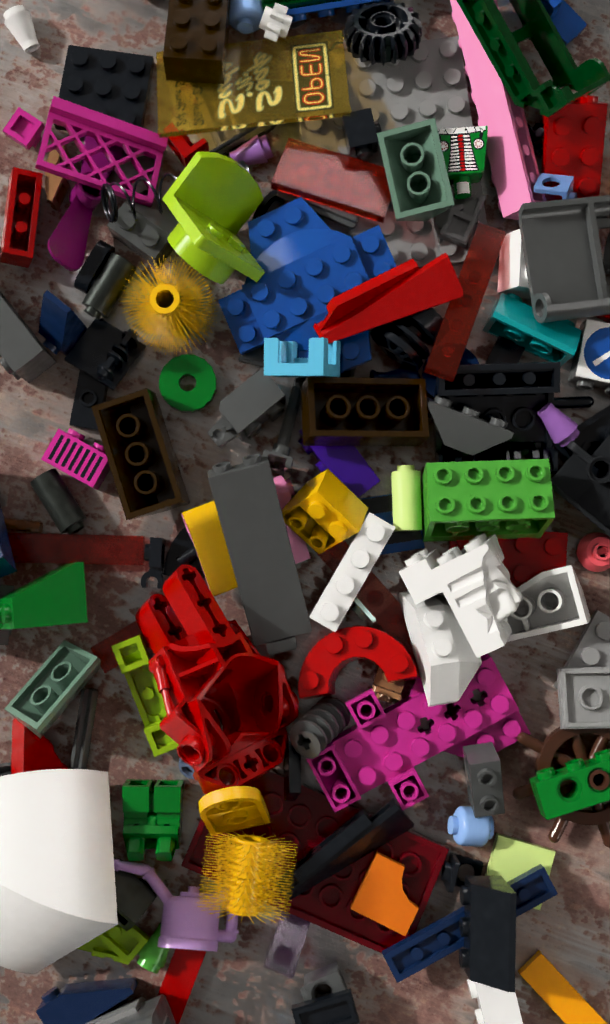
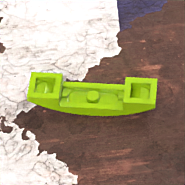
[111,635,179,757]

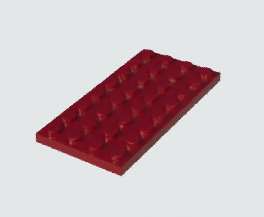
[181,770,449,953]

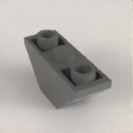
[427,395,514,456]

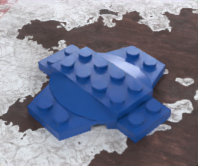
[218,197,396,374]

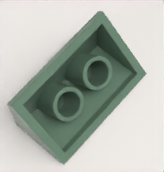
[377,118,455,221]
[4,640,101,739]

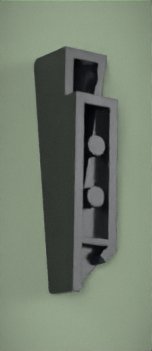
[274,798,414,900]

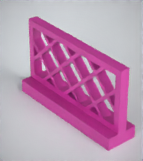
[35,96,168,207]

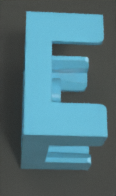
[264,337,341,377]

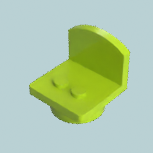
[162,151,265,284]

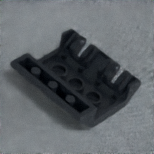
[434,362,561,474]

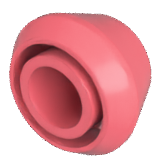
[577,532,610,572]

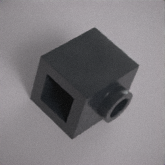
[342,108,382,160]

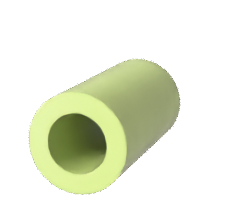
[391,465,423,532]

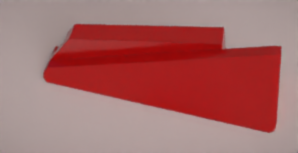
[313,253,464,344]

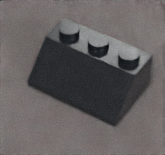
[459,875,516,992]

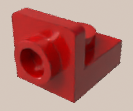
[164,125,209,167]

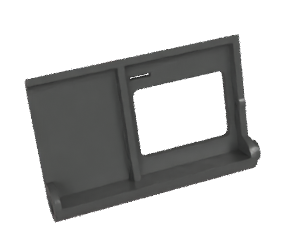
[518,195,610,323]

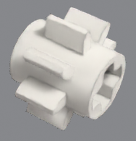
[259,3,293,42]

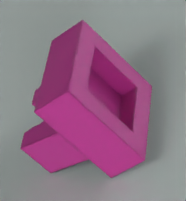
[2,107,45,150]

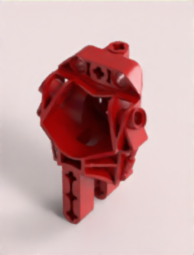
[135,564,299,795]

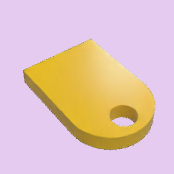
[198,786,270,836]

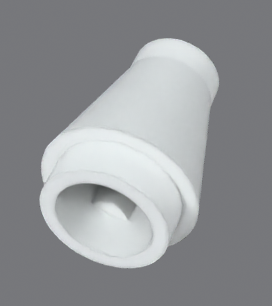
[3,5,40,53]

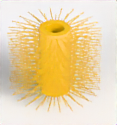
[120,254,218,356]
[197,831,298,924]

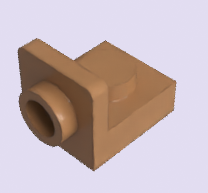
[370,666,405,704]

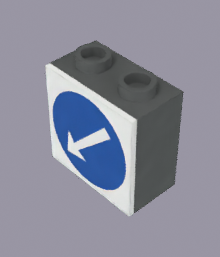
[568,319,610,395]

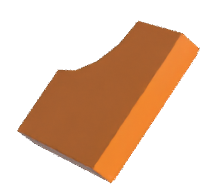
[350,851,419,937]

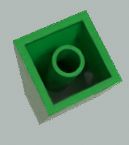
[0,561,88,629]

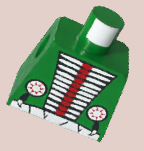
[438,126,488,199]

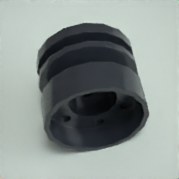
[370,308,450,371]

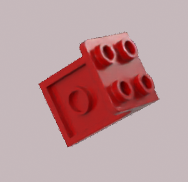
[541,95,608,201]

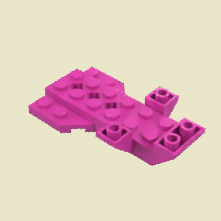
[306,653,531,813]

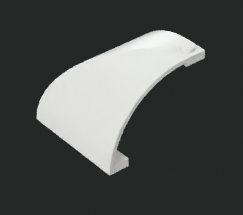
[0,769,118,974]

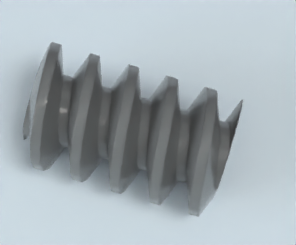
[290,696,350,759]

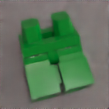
[122,779,184,861]

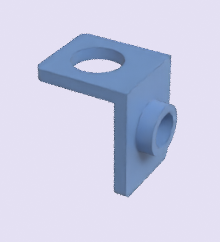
[533,173,577,200]

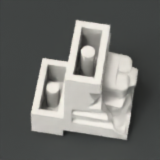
[399,533,523,658]

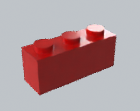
[0,167,43,268]

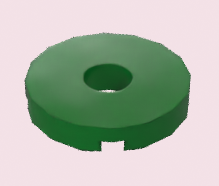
[159,354,217,413]

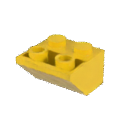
[281,469,368,554]

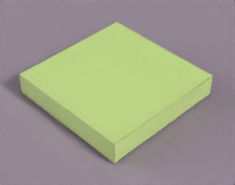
[485,833,556,910]

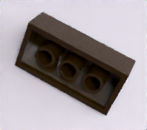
[91,388,190,520]

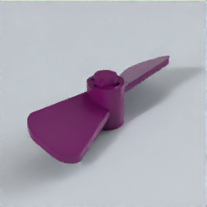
[48,135,124,271]

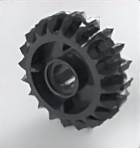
[344,0,422,66]

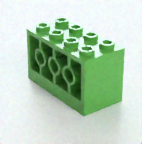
[421,459,555,542]

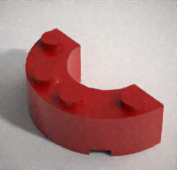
[298,626,421,700]

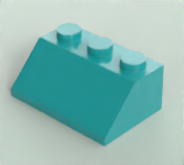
[482,293,582,366]

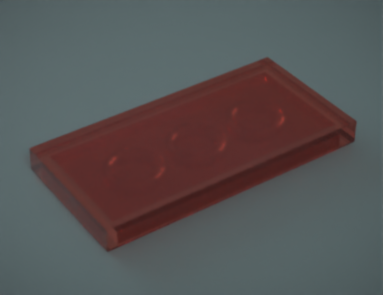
[271,138,391,223]

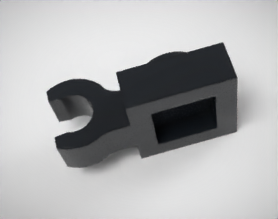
[141,537,166,589]

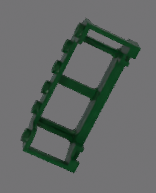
[457,0,610,117]

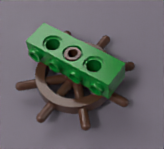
[512,702,610,848]

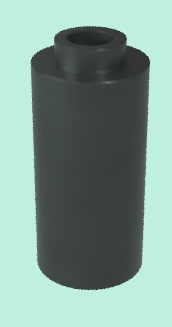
[82,253,137,320]
[30,468,87,536]

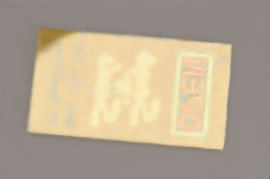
[156,30,352,138]

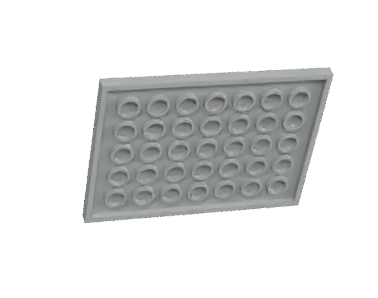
[290,36,492,269]

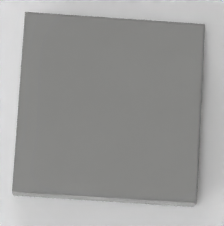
[556,667,610,729]

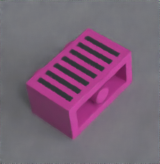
[41,428,110,490]

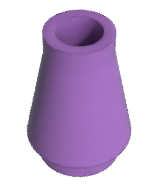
[229,134,274,166]
[537,402,580,447]

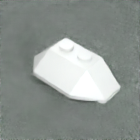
[398,591,482,707]

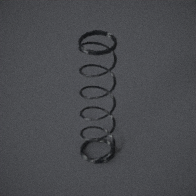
[101,160,251,223]

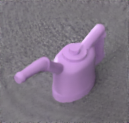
[114,859,239,952]

